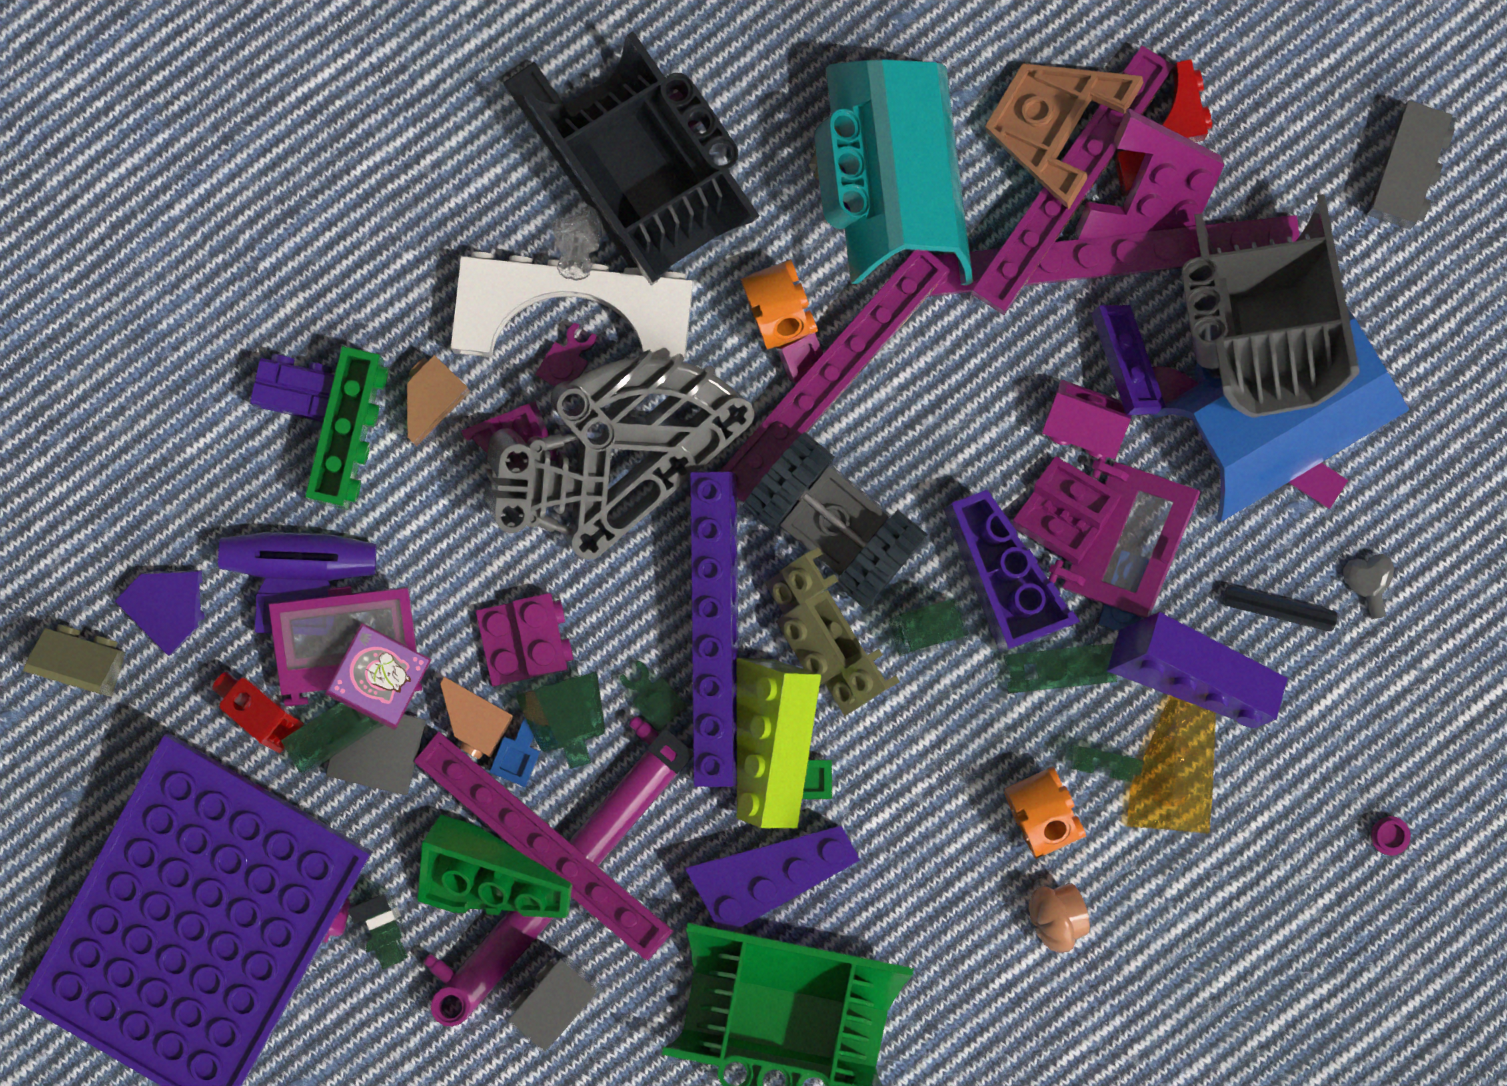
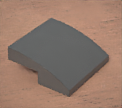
[326,704,426,795]

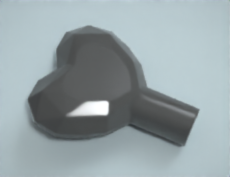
[1343,554,1394,619]

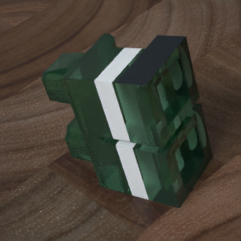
[348,890,408,970]

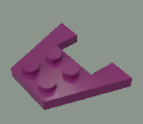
[1075,108,1225,240]

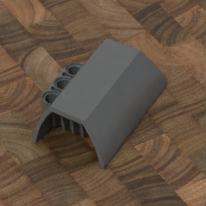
[1182,194,1359,418]

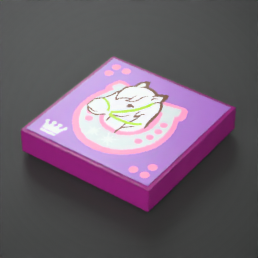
[325,624,432,730]

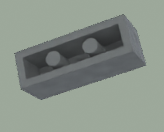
[1366,100,1455,230]

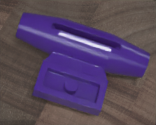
[218,532,377,635]

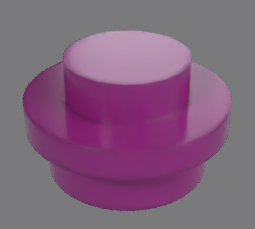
[1371,816,1411,856]

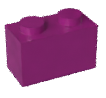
[1042,379,1132,459]

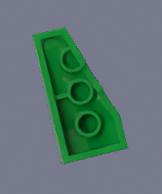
[418,815,572,918]

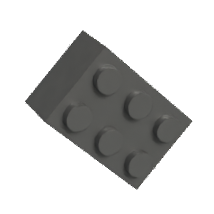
[508,956,602,1052]

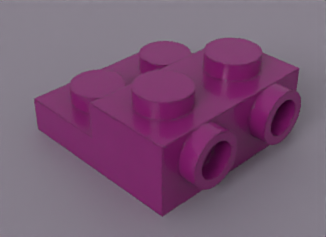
[476,593,574,687]

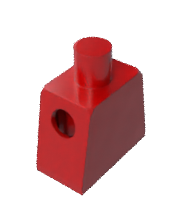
[212,671,305,753]

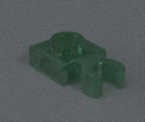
[620,661,687,731]

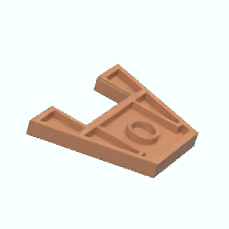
[985,63,1143,210]

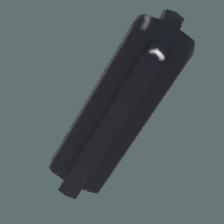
[1223,585,1338,632]

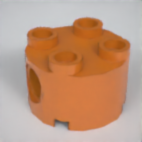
[740,259,818,350]
[1004,766,1086,859]

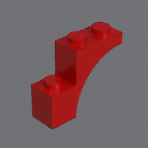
[1114,59,1212,197]

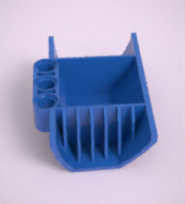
[1152,307,1409,523]

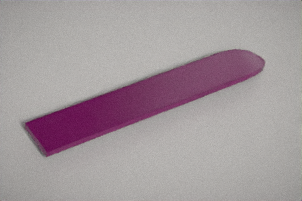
[1152,366,1348,509]

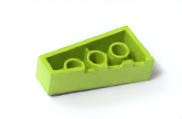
[736,657,821,828]

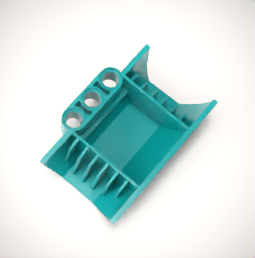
[814,60,973,285]

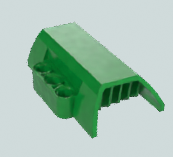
[662,923,914,1086]

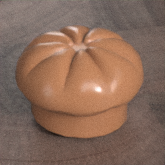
[1029,883,1090,953]

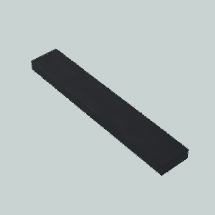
[503,61,638,268]

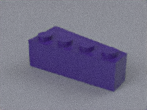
[943,490,1080,653]
[685,826,860,932]

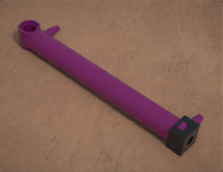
[423,716,694,1027]

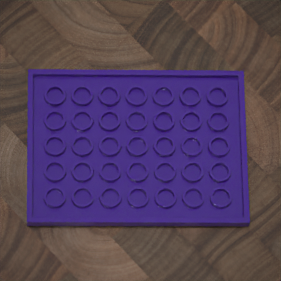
[19,733,373,1086]

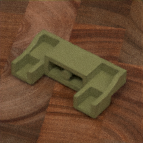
[765,547,900,716]

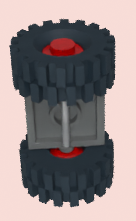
[743,432,928,609]

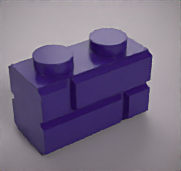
[250,354,335,422]

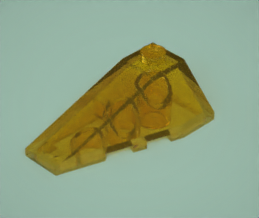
[1126,695,1216,834]

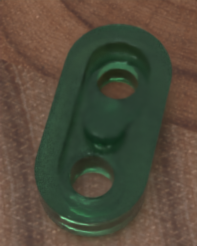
[1065,744,1144,783]

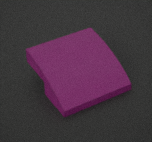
[1013,456,1121,566]

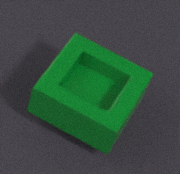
[802,760,832,800]

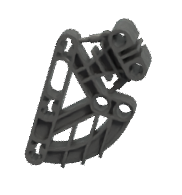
[484,349,754,560]

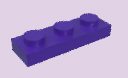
[1091,305,1166,415]

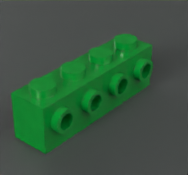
[305,346,389,510]

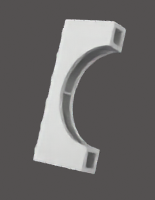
[451,252,693,362]

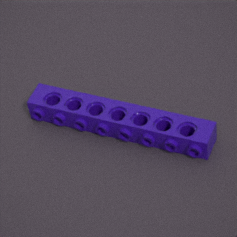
[691,472,739,787]

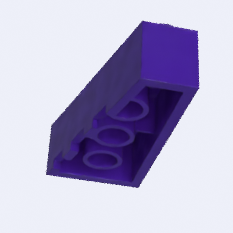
[1107,612,1288,728]

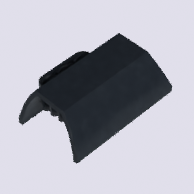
[524,31,760,286]

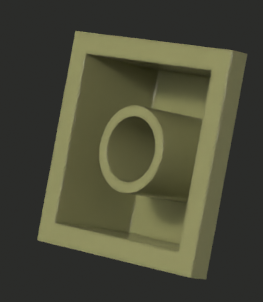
[23,624,126,697]

